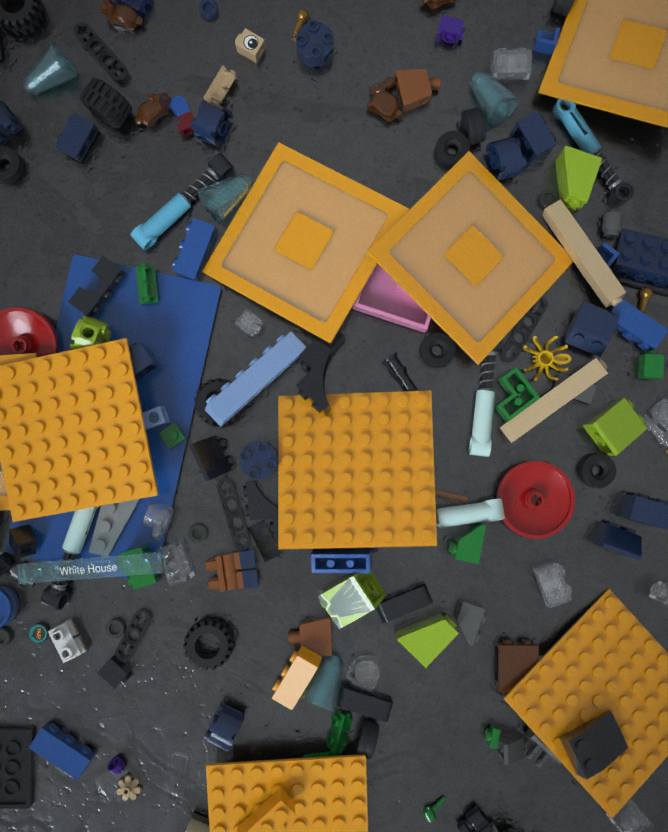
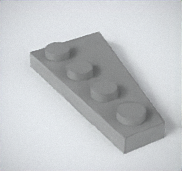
[89,499,140,557]

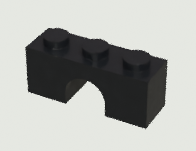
[68,256,125,318]

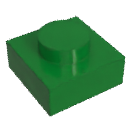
[159,423,187,449]
[484,723,501,749]

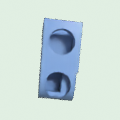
[143,406,171,430]

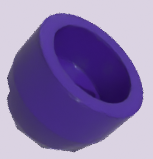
[108,756,125,775]

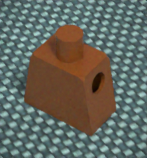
[395,69,441,112]
[288,615,332,656]

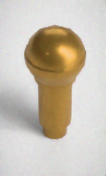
[292,9,309,39]
[638,287,653,313]

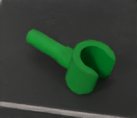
[423,796,446,822]

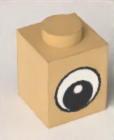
[235,28,266,63]

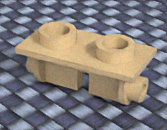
[203,65,237,106]

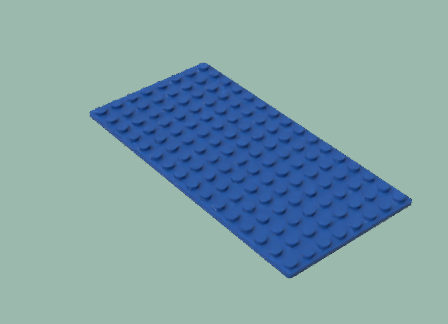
[5,255,221,579]

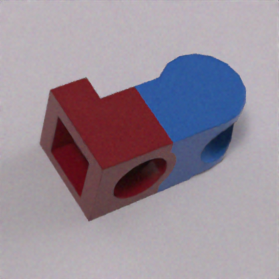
[170,96,194,137]

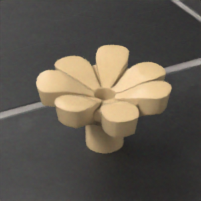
[116,775,142,801]

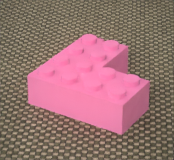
[353,264,431,333]

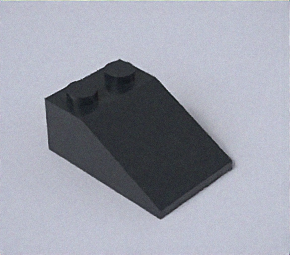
[189,435,235,481]
[559,710,629,780]

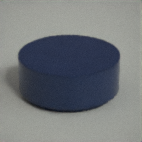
[199,0,219,20]

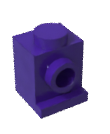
[435,15,466,43]

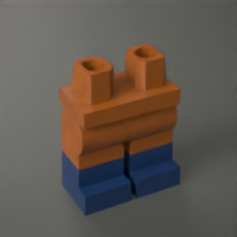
[205,548,260,592]

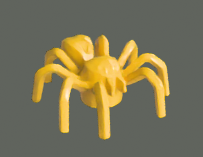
[523,336,571,381]

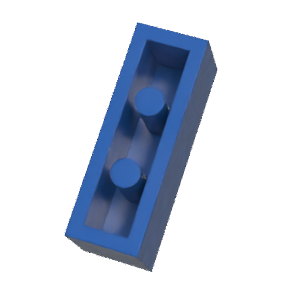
[172,218,217,281]
[608,300,668,351]
[311,548,373,573]
[29,722,95,780]

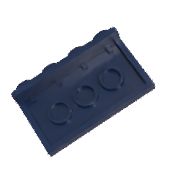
[611,228,668,287]

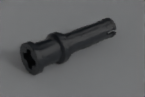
[382,352,419,391]

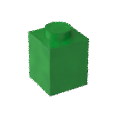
[638,351,665,380]

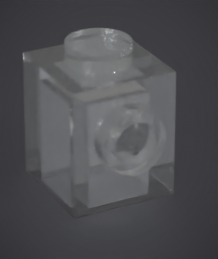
[235,308,263,338]

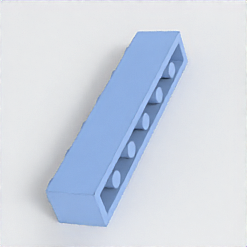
[205,332,306,427]

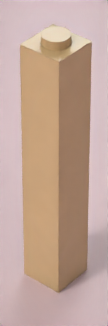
[542,199,626,308]
[500,358,608,443]

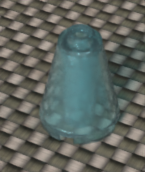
[23,43,78,95]
[470,71,520,126]
[198,173,252,223]
[300,655,343,712]

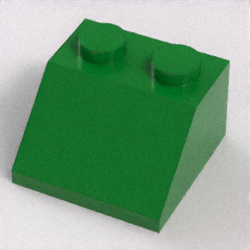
[448,522,486,564]

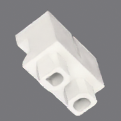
[48,618,87,663]

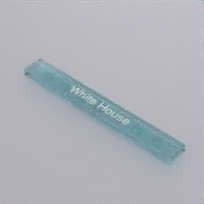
[17,552,166,584]

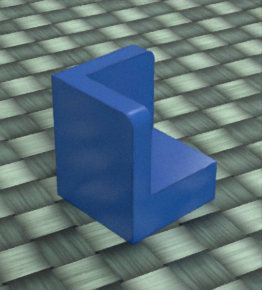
[533,27,560,55]
[596,242,620,267]

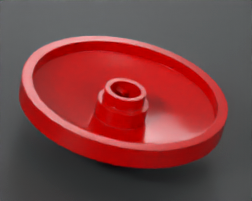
[0,307,59,357]
[496,461,575,539]

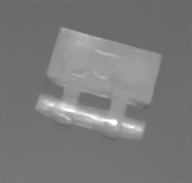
[643,398,668,448]

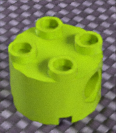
[70,315,112,350]

